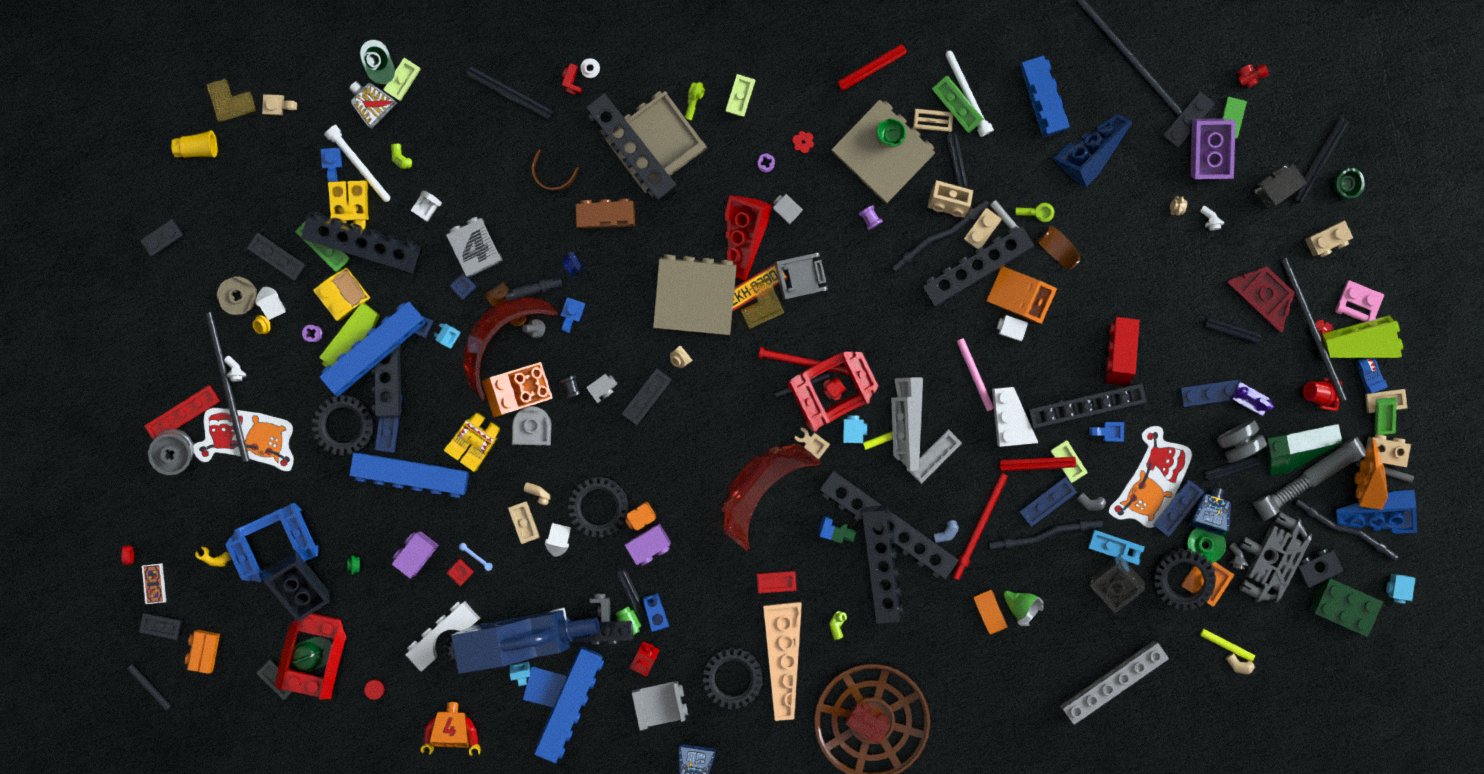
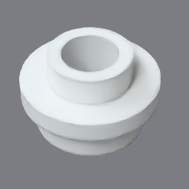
[581,59,600,78]

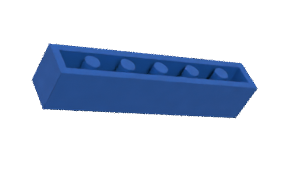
[320,302,426,397]
[349,453,469,498]
[534,646,604,763]

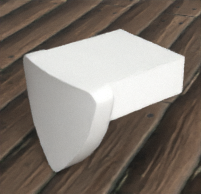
[411,190,442,221]
[255,287,285,320]
[545,523,571,557]

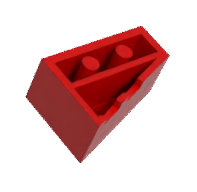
[1105,317,1139,386]

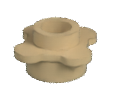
[1170,196,1187,215]

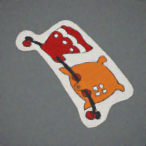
[194,408,294,471]
[1109,426,1192,528]

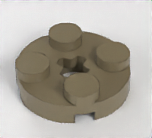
[217,277,257,315]

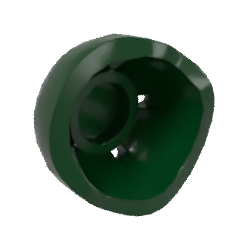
[1334,168,1365,198]

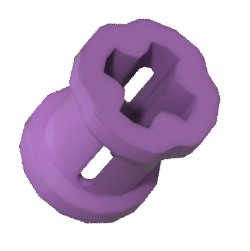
[758,154,775,173]
[859,205,883,230]
[302,325,323,342]

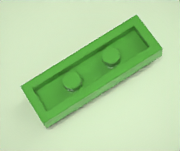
[932,76,984,133]
[295,221,351,272]

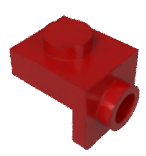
[562,63,582,95]
[630,642,659,677]

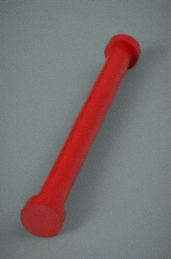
[758,347,849,377]

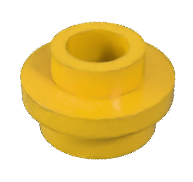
[253,315,270,334]

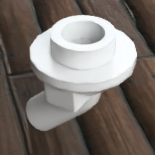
[1200,206,1224,231]
[224,356,246,381]

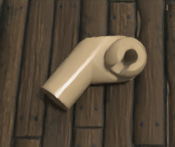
[524,483,550,505]
[1226,653,1254,674]

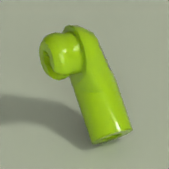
[391,144,412,169]
[829,611,847,640]

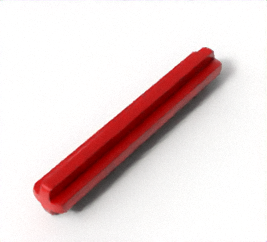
[838,44,907,90]
[1000,457,1076,471]

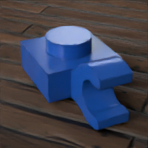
[321,148,342,182]
[561,297,585,333]
[1089,422,1124,442]

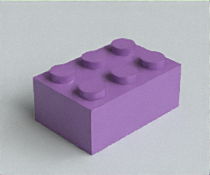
[1190,118,1235,179]

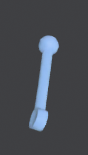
[459,543,493,571]

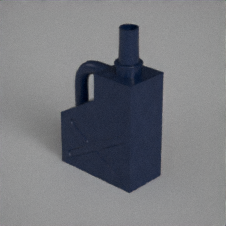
[451,610,600,674]

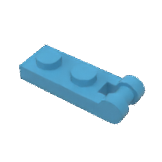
[1088,530,1145,565]

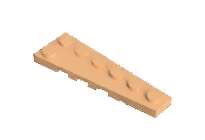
[763,602,801,721]

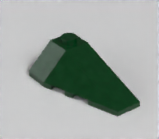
[1265,424,1342,476]

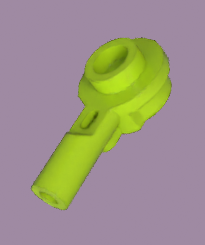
[685,82,705,120]
[1016,203,1054,222]

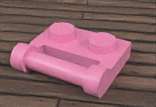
[1335,280,1384,322]

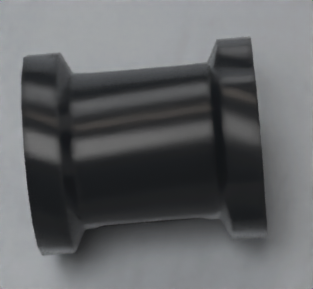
[560,375,582,399]

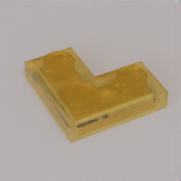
[207,79,256,122]
[741,278,784,329]

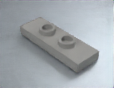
[909,429,962,484]

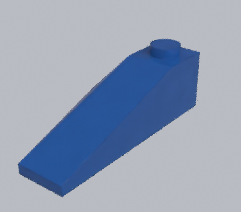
[1336,490,1417,534]

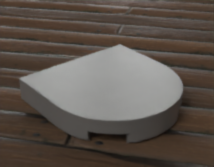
[512,406,551,445]

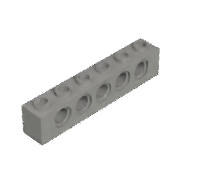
[1060,641,1169,725]

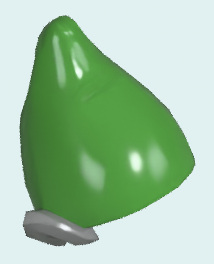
[1004,591,1043,626]

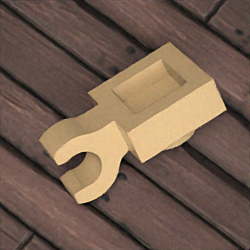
[262,95,297,115]

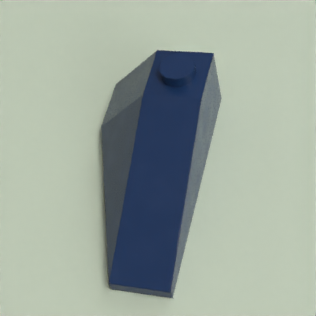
[1053,114,1132,187]

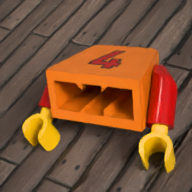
[421,702,481,756]

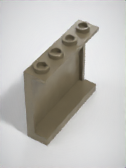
[604,91,707,194]
[831,100,935,204]
[653,254,737,335]

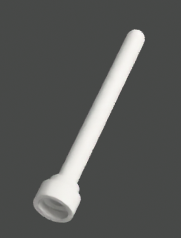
[945,51,994,137]
[324,125,390,202]

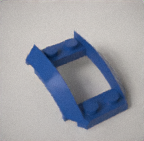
[226,503,318,582]

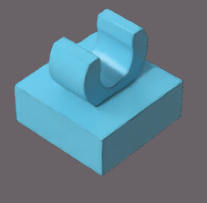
[434,323,461,348]
[509,661,530,686]

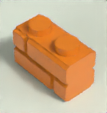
[625,502,656,531]
[185,630,220,674]

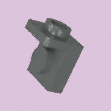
[589,594,611,622]

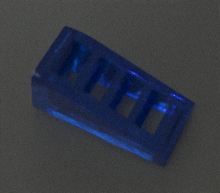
[563,251,584,276]

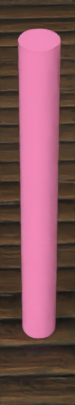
[957,338,994,411]

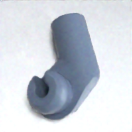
[934,520,959,543]

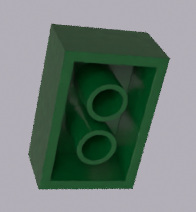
[1310,578,1383,637]

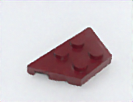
[1226,266,1295,333]

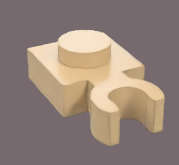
[794,428,830,460]

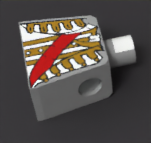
[349,81,397,128]

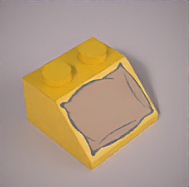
[313,268,370,321]

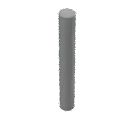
[990,200,1019,229]

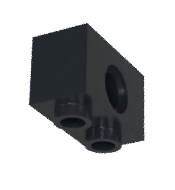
[1296,548,1343,588]

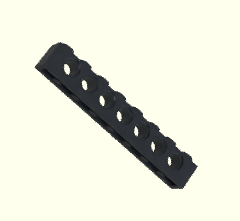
[820,471,959,579]

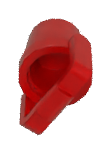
[1303,378,1342,411]

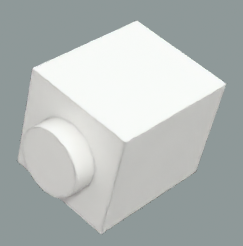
[997,315,1028,341]

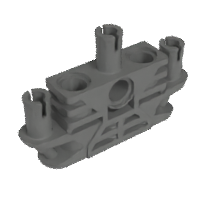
[1239,511,1312,603]

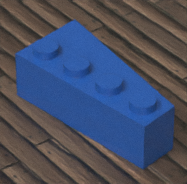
[1020,56,1070,138]

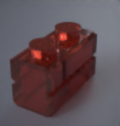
[845,702,891,745]

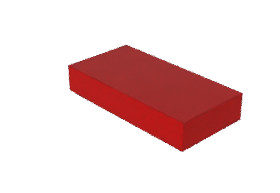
[757,571,796,593]

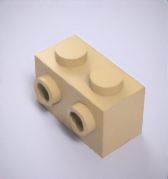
[928,180,973,218]
[1305,221,1353,257]
[1364,434,1411,467]

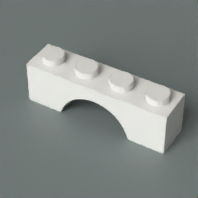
[406,601,480,671]

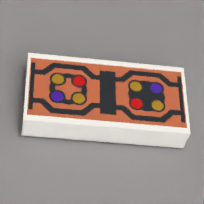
[142,564,166,604]

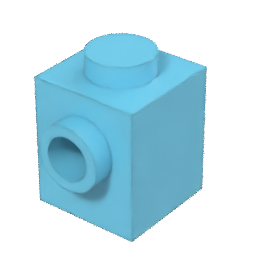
[843,416,867,443]
[1386,574,1415,603]

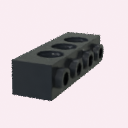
[371,345,401,419]

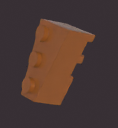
[576,199,635,228]

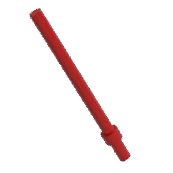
[952,473,1008,580]

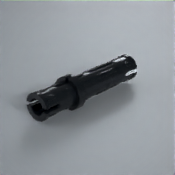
[505,276,563,303]

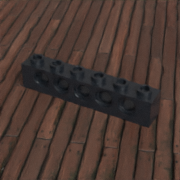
[586,93,677,200]
[301,212,421,273]
[923,226,1034,308]
[1027,384,1146,428]
[862,506,904,624]

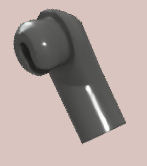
[1076,493,1106,511]

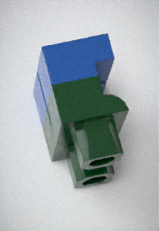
[817,516,856,543]

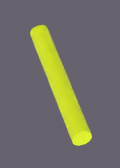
[863,431,893,450]
[1200,629,1255,662]

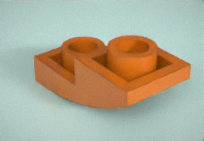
[974,590,1008,635]

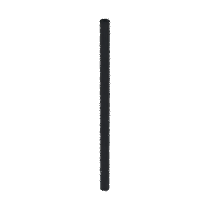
[1076,0,1183,116]
[1281,258,1348,402]
[205,312,250,463]

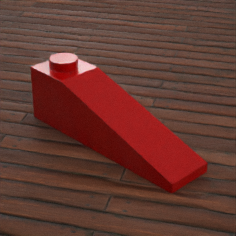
[725,195,772,280]

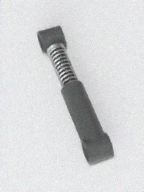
[1253,437,1366,521]

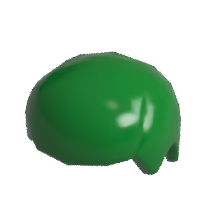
[876,118,906,148]

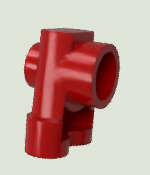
[1238,64,1270,88]
[823,377,846,400]

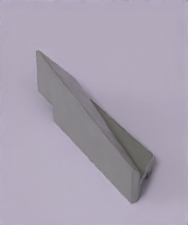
[891,378,923,471]

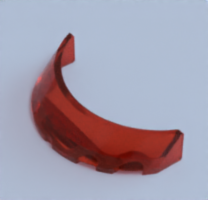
[464,298,559,401]
[723,443,822,551]

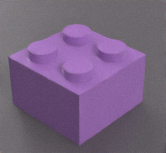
[625,523,671,566]
[392,531,439,578]

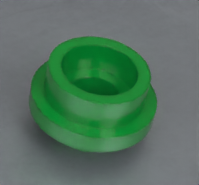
[347,555,360,575]

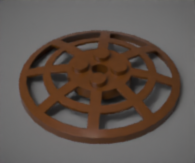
[815,664,930,774]

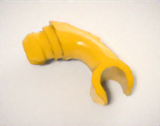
[195,547,231,567]

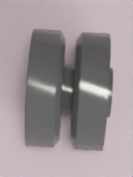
[1217,420,1267,463]
[148,429,194,475]

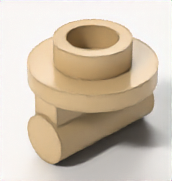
[670,345,692,368]

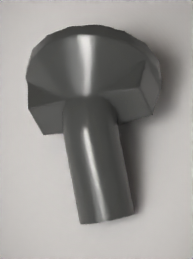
[522,319,546,338]
[1229,543,1249,570]

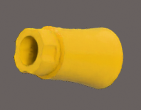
[171,130,217,158]

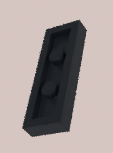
[1163,91,1215,148]
[247,232,306,281]
[622,368,672,425]

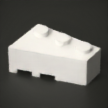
[992,387,1038,447]

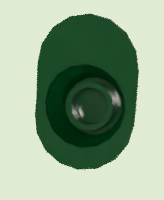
[360,40,395,84]
[290,636,332,673]

